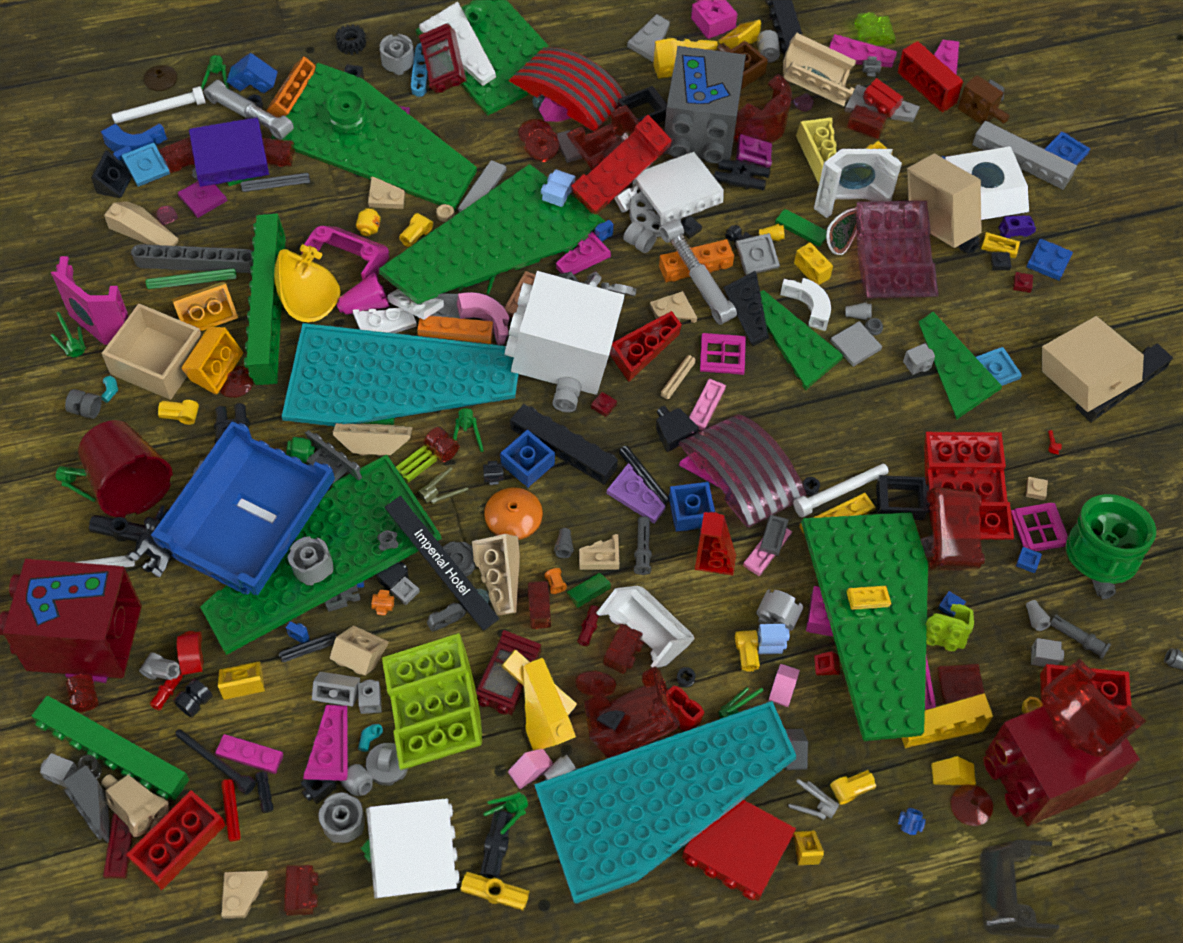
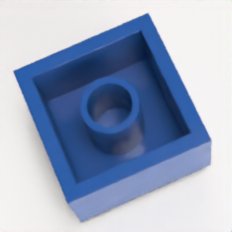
[500,430,555,488]
[669,482,715,532]

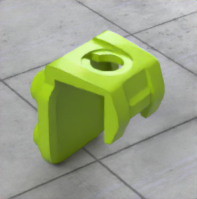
[926,604,974,651]

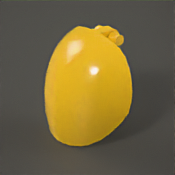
[274,244,340,322]

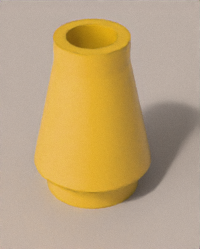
[759,224,785,241]

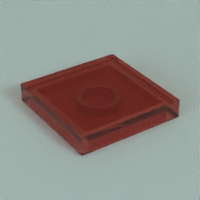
[937,664,984,705]

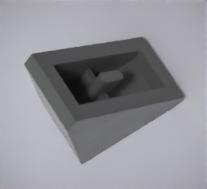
[785,729,808,770]

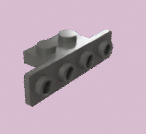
[305,430,362,484]

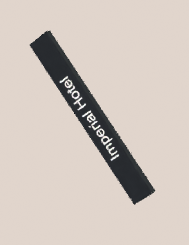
[385,495,500,632]

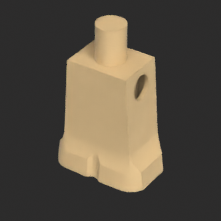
[101,774,169,837]

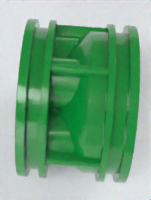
[1066,494,1156,584]

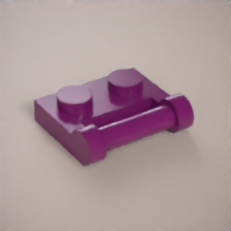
[736,134,772,167]

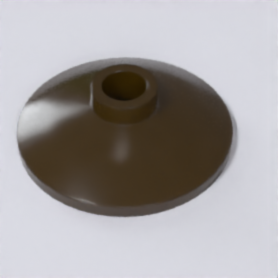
[143,65,177,91]

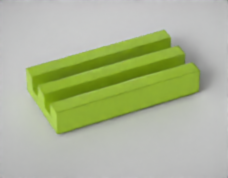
[396,445,437,483]

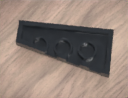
[723,271,769,346]

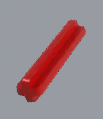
[221,779,241,842]

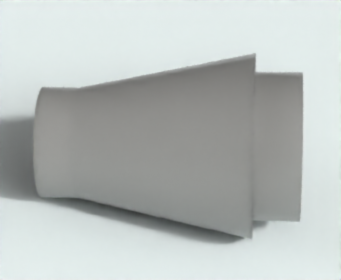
[846,302,872,320]
[1026,600,1051,631]
[543,755,576,780]

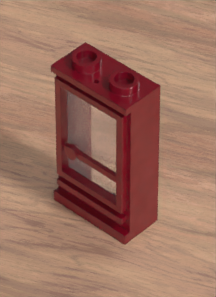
[419,23,466,94]
[476,630,541,716]

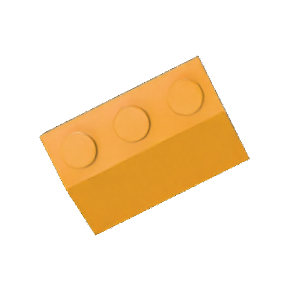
[171,282,238,331]
[181,327,244,394]

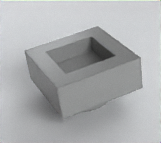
[391,577,420,605]

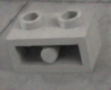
[312,672,360,706]

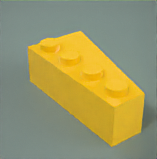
[902,693,993,748]

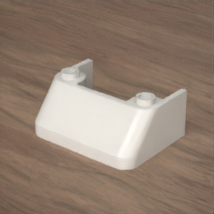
[597,586,694,668]

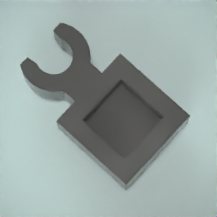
[325,585,361,612]

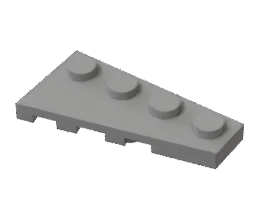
[845,85,919,123]

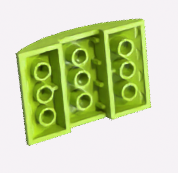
[382,633,482,770]

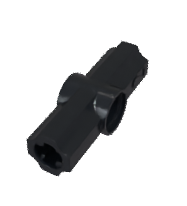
[89,515,145,542]
[480,811,513,879]

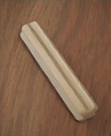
[661,355,695,399]

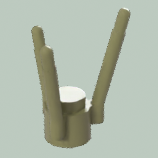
[418,467,468,505]

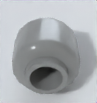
[341,764,373,796]

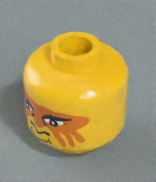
[356,209,381,236]

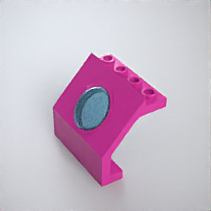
[51,256,129,345]

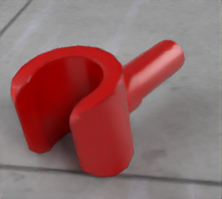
[1048,430,1062,455]

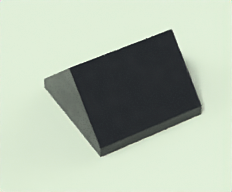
[91,150,132,198]

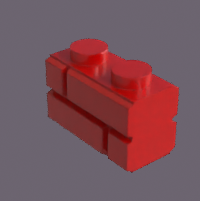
[863,78,903,117]

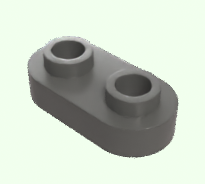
[427,603,466,631]

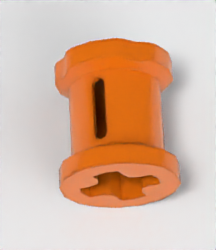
[544,568,567,594]

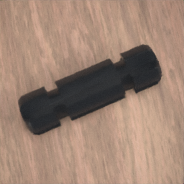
[255,771,274,813]

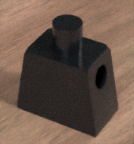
[656,406,699,453]

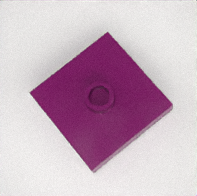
[178,181,227,218]

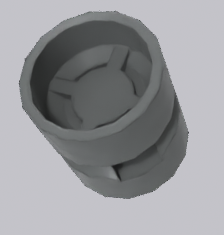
[65,389,102,419]

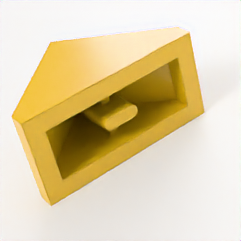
[931,756,976,785]
[794,831,824,865]

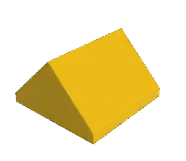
[718,20,761,49]
[218,661,265,700]

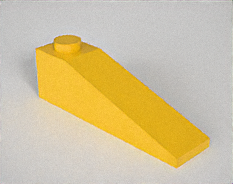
[653,38,718,79]
[523,658,576,751]

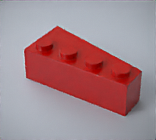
[609,311,682,382]
[695,512,736,576]

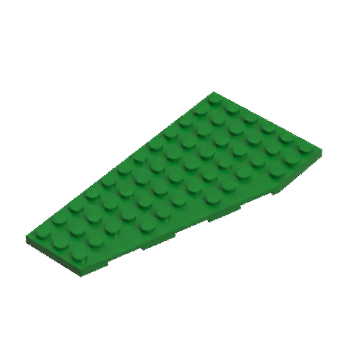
[270,63,477,211]
[379,164,605,304]
[200,455,442,655]
[801,513,928,741]

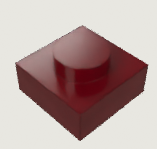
[1013,272,1033,293]
[591,392,617,417]

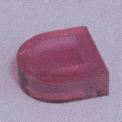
[793,93,813,112]
[157,205,178,225]

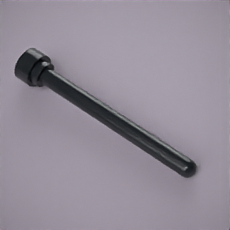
[175,729,257,795]

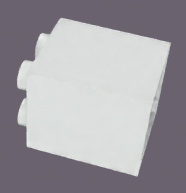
[505,271,624,395]

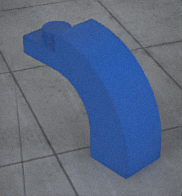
[101,124,167,152]

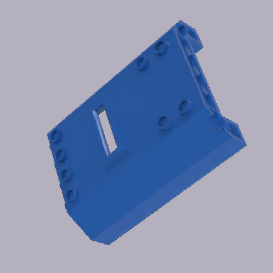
[151,421,335,595]

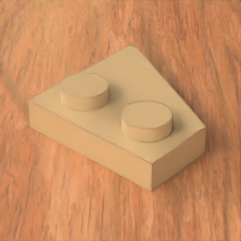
[368,177,405,209]
[650,291,697,323]
[579,534,619,570]
[222,871,268,918]

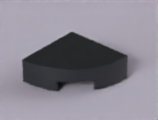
[597,710,625,732]

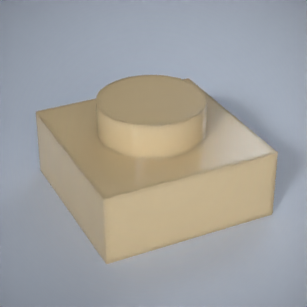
[1025,477,1048,500]

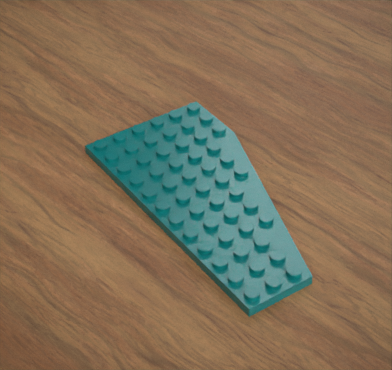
[282,323,519,426]
[534,701,796,904]

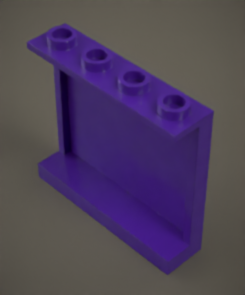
[189,118,269,187]

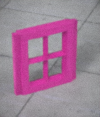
[700,333,746,375]
[1011,502,1068,551]

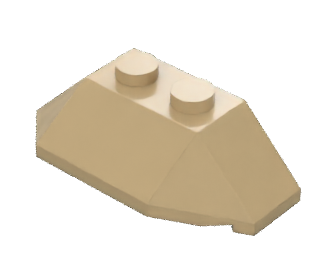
[333,423,412,456]

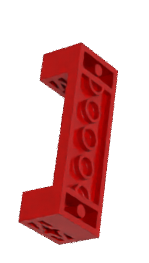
[571,115,672,214]

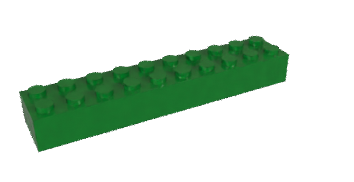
[244,213,286,385]

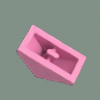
[768,664,800,707]
[508,749,553,789]

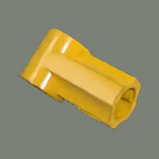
[399,213,433,247]
[158,400,199,425]
[735,630,760,672]
[830,770,876,805]

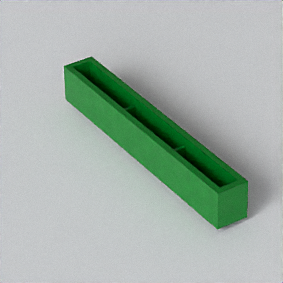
[32,695,189,801]

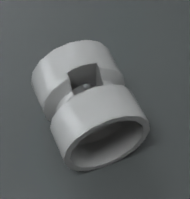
[757,30,780,62]
[623,221,657,253]
[553,377,581,412]

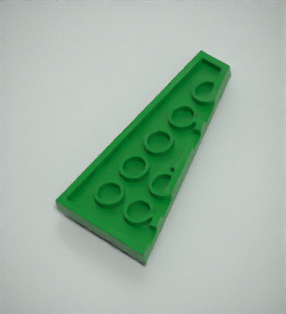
[761,290,843,391]
[919,312,1002,420]

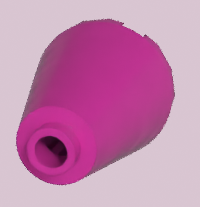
[337,273,389,315]

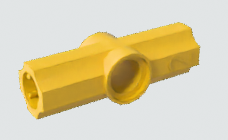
[461,872,529,911]

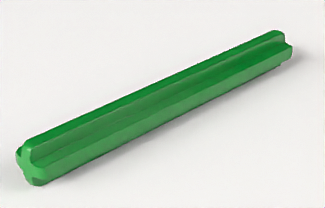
[146,268,236,289]

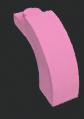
[456,293,509,345]

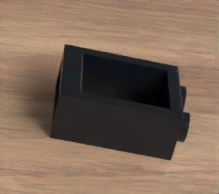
[616,85,667,132]
[876,475,930,520]

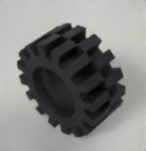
[336,24,366,55]

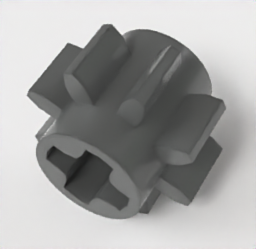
[862,56,881,77]

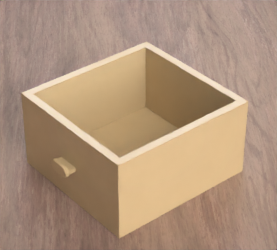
[907,153,981,248]
[102,304,202,400]
[1042,316,1144,412]

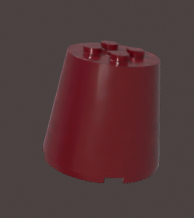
[78,420,173,518]

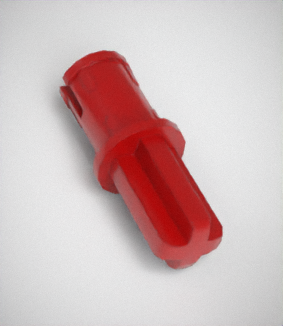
[149,674,182,711]

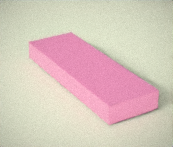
[689,379,726,431]
[743,528,792,576]

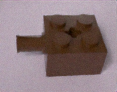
[717,41,768,89]
[957,75,1010,125]

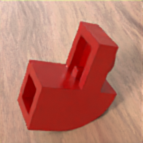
[177,631,204,675]

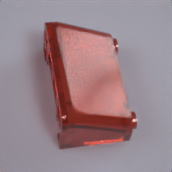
[927,488,985,570]
[584,666,679,758]

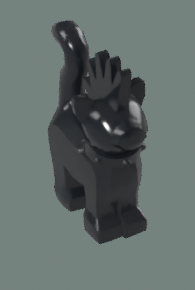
[125,506,173,578]

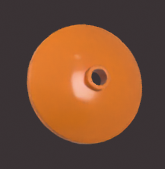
[484,487,543,540]

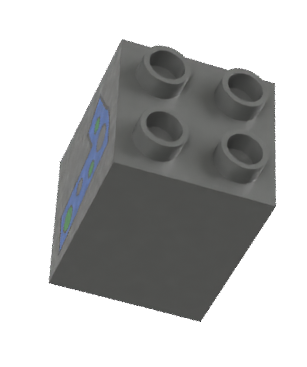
[663,46,746,163]

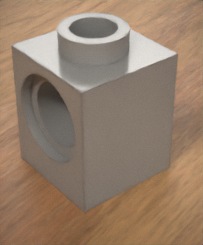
[40,753,78,788]

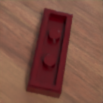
[103,812,133,879]

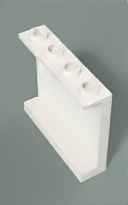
[633,152,724,226]
[367,799,459,898]

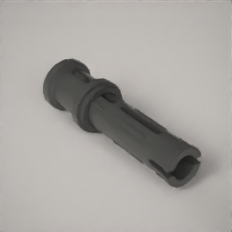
[634,517,652,575]
[1050,614,1111,659]

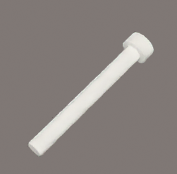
[112,87,206,124]
[793,463,889,517]

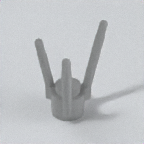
[788,779,839,820]

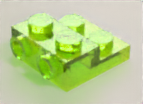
[855,12,896,46]

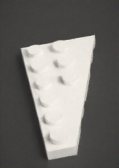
[420,2,496,85]

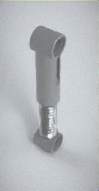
[204,80,294,140]
[659,219,737,325]

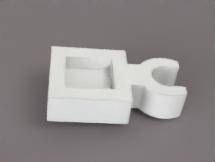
[614,185,639,212]

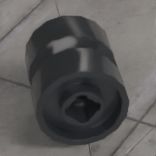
[172,678,213,718]

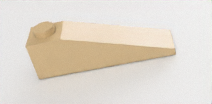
[104,201,179,246]
[472,534,520,616]

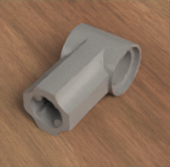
[139,652,180,680]

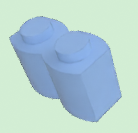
[541,169,576,207]
[757,624,789,654]

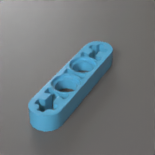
[411,43,428,97]

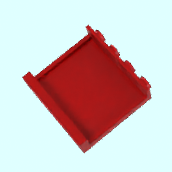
[682,800,796,901]

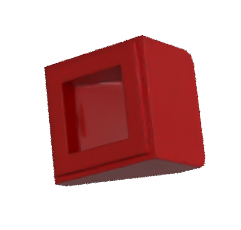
[814,651,840,675]

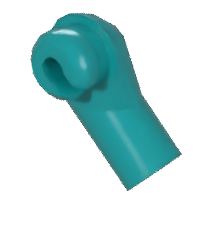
[100,376,118,403]
[358,724,383,752]

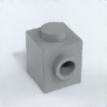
[903,343,935,375]
[1031,638,1064,667]
[358,680,382,714]

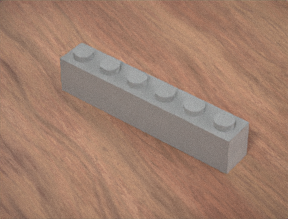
[972,121,1077,190]

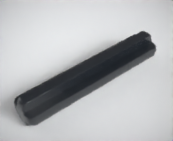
[279,632,337,662]

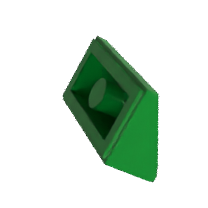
[566,573,611,608]

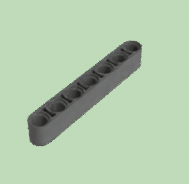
[131,244,253,273]

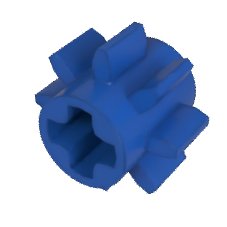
[898,808,926,835]

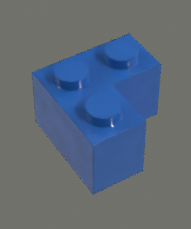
[227,53,277,94]

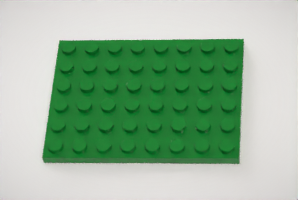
[416,0,549,116]

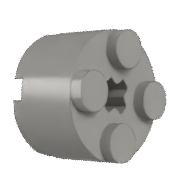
[380,34,414,75]
[288,537,333,585]
[756,589,803,631]
[319,793,365,843]

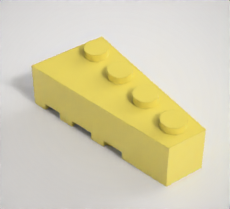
[796,118,837,184]

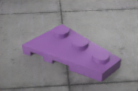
[607,463,666,523]

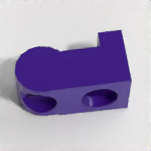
[999,216,1036,239]

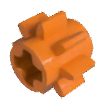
[372,590,394,616]

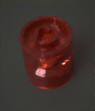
[424,426,460,462]
[65,674,99,713]

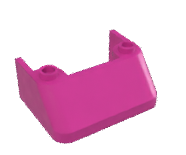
[301,226,389,280]

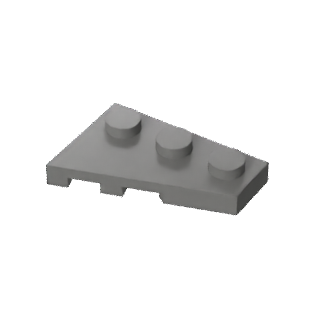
[627,15,670,62]

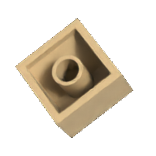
[329,625,389,675]

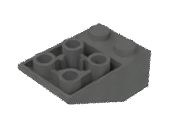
[64,765,110,843]

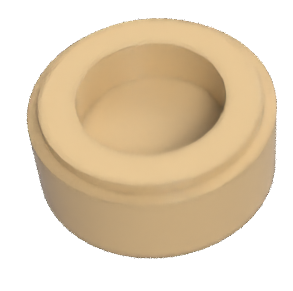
[436,204,454,222]

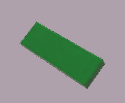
[775,209,827,247]

